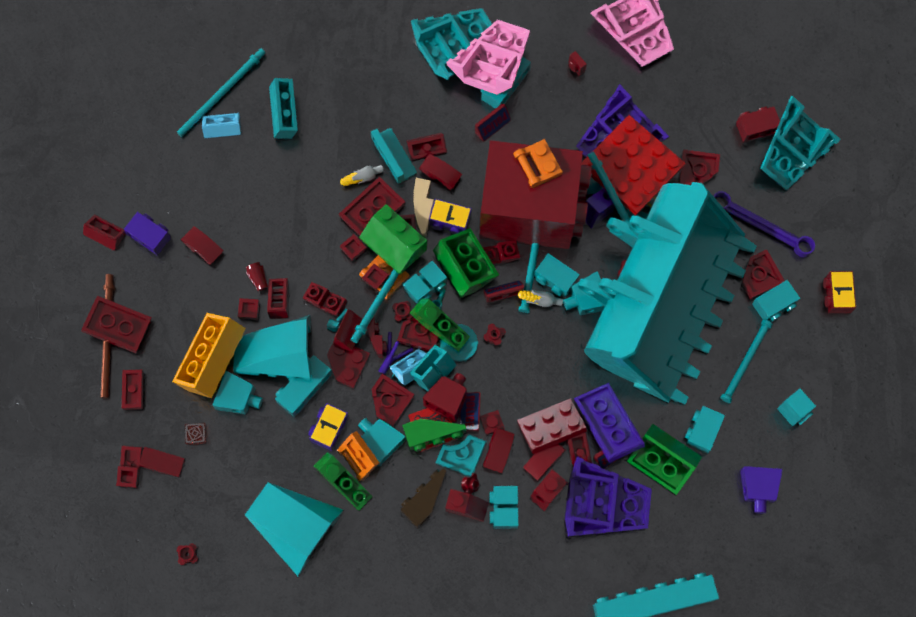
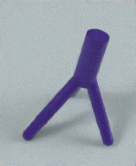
[378,332,413,375]

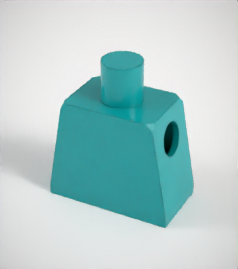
[563,271,605,315]
[212,371,263,414]
[358,418,406,466]

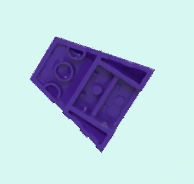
[576,84,669,157]
[565,457,652,536]

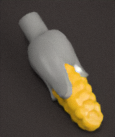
[340,165,384,186]
[518,290,563,307]

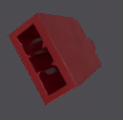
[423,373,467,423]
[529,469,568,512]

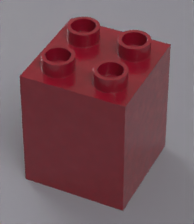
[479,140,591,249]

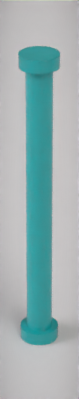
[518,243,539,313]
[720,319,773,403]

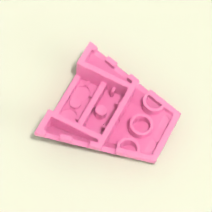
[591,0,674,67]
[447,20,530,95]

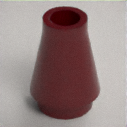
[246,262,268,292]

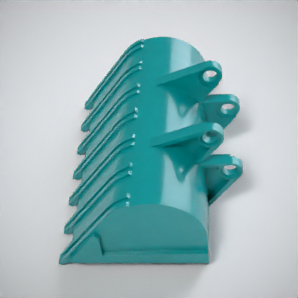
[577,182,757,404]

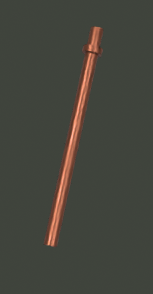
[100,274,115,399]

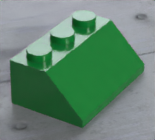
[359,204,427,274]
[433,228,499,298]
[627,423,702,495]

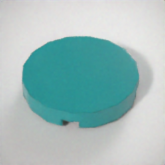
[440,324,478,363]

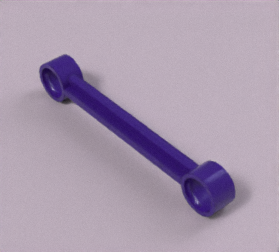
[713,191,815,257]

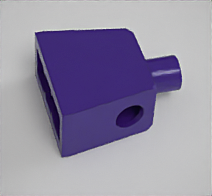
[585,188,615,229]
[740,466,782,514]

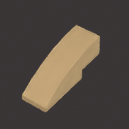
[414,178,434,239]

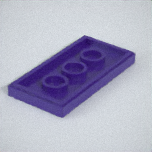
[574,383,645,463]

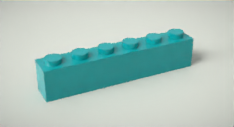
[593,572,719,617]

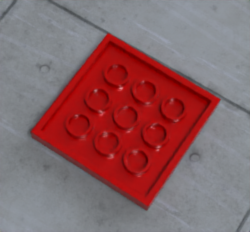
[581,115,686,216]

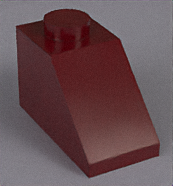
[445,489,489,522]

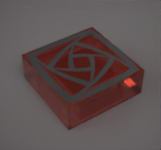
[185,423,206,445]

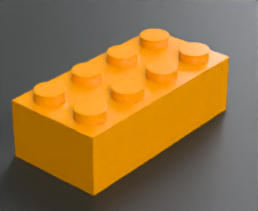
[172,313,246,398]

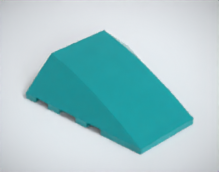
[411,8,492,80]
[760,96,841,190]
[233,315,311,381]
[245,482,344,576]

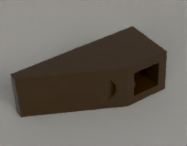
[400,468,446,529]

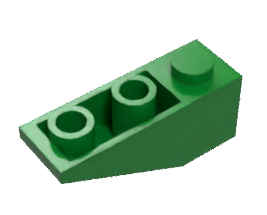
[410,299,470,352]
[402,419,466,452]
[314,452,373,511]

